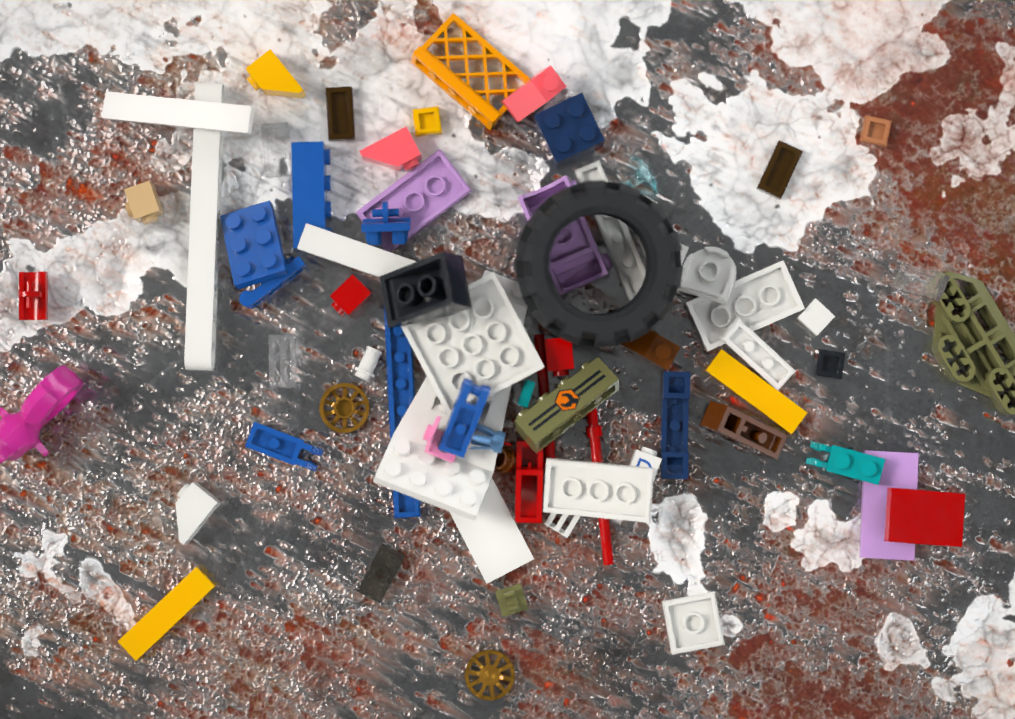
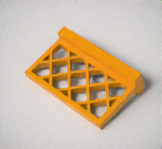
[411,13,530,130]

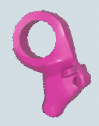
[0,364,84,464]

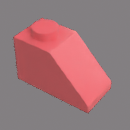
[502,65,567,122]
[359,127,422,171]

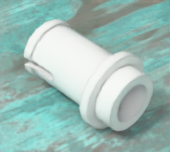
[354,346,382,382]

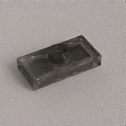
[357,543,406,603]

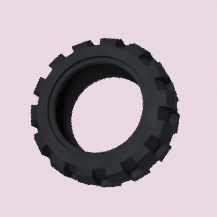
[515,180,684,348]

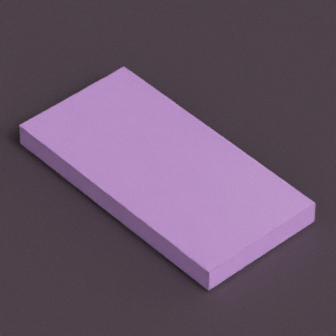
[356,149,472,253]
[859,450,919,560]

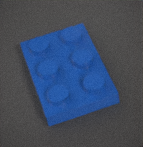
[220,200,288,290]

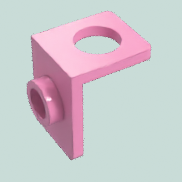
[423,415,456,463]

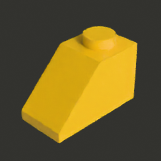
[246,49,306,99]

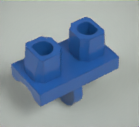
[361,201,411,245]

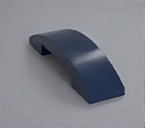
[660,371,690,479]

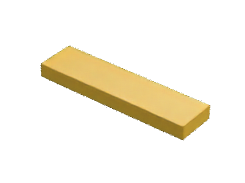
[705,349,807,434]
[118,566,216,661]

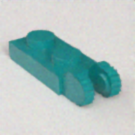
[806,441,886,485]

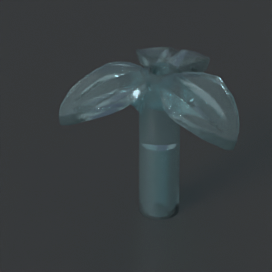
[623,156,658,197]

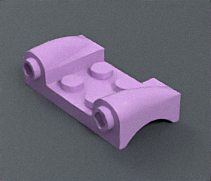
[518,175,613,295]

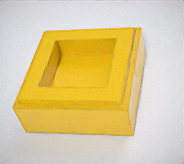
[412,106,442,137]

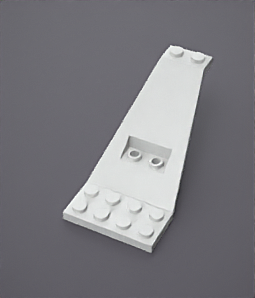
[373,270,528,521]

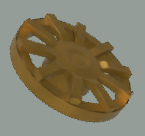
[319,383,370,433]
[465,649,515,701]

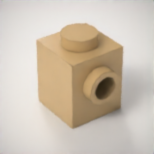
[124,181,164,225]

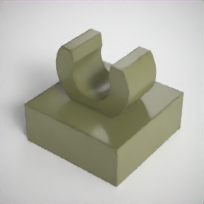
[495,583,528,617]

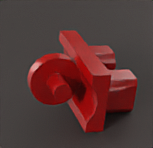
[18,271,48,321]

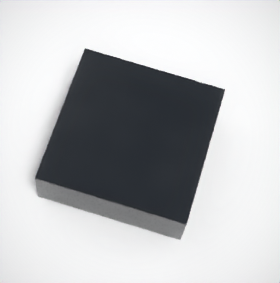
[814,349,845,379]

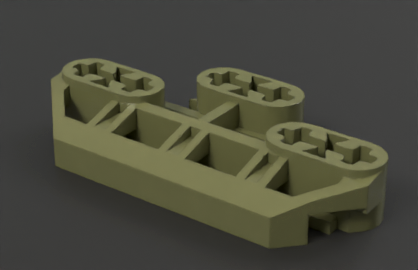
[927,271,1015,415]

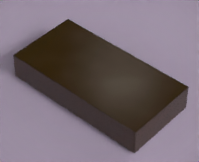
[326,86,356,142]
[756,140,803,200]

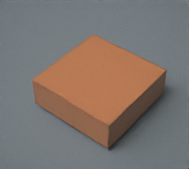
[859,115,892,148]

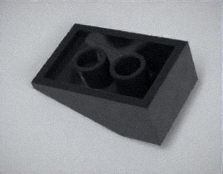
[379,251,472,328]

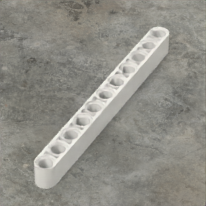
[184,83,225,371]

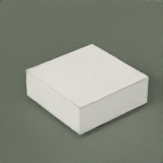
[796,298,835,336]

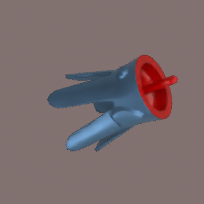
[469,423,511,453]

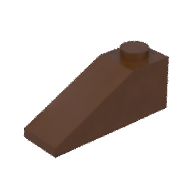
[608,309,681,371]
[700,401,788,459]

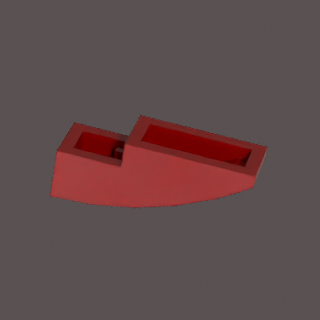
[515,437,543,523]

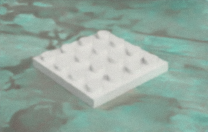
[401,272,545,417]

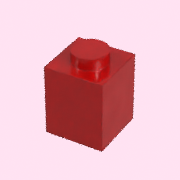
[330,274,373,317]
[544,338,574,377]

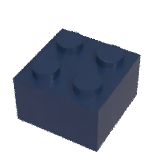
[533,93,605,168]

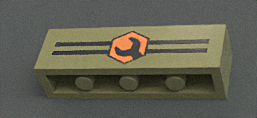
[515,357,619,454]

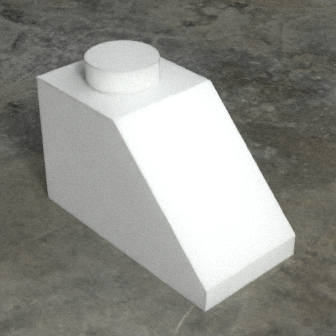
[175,482,221,545]

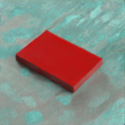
[884,487,965,547]

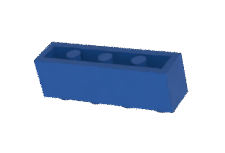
[291,141,332,252]

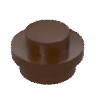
[495,447,516,474]

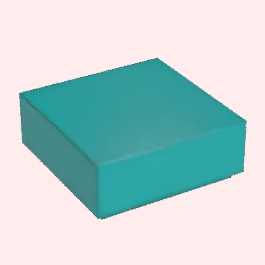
[517,380,536,408]

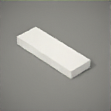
[719,318,796,390]

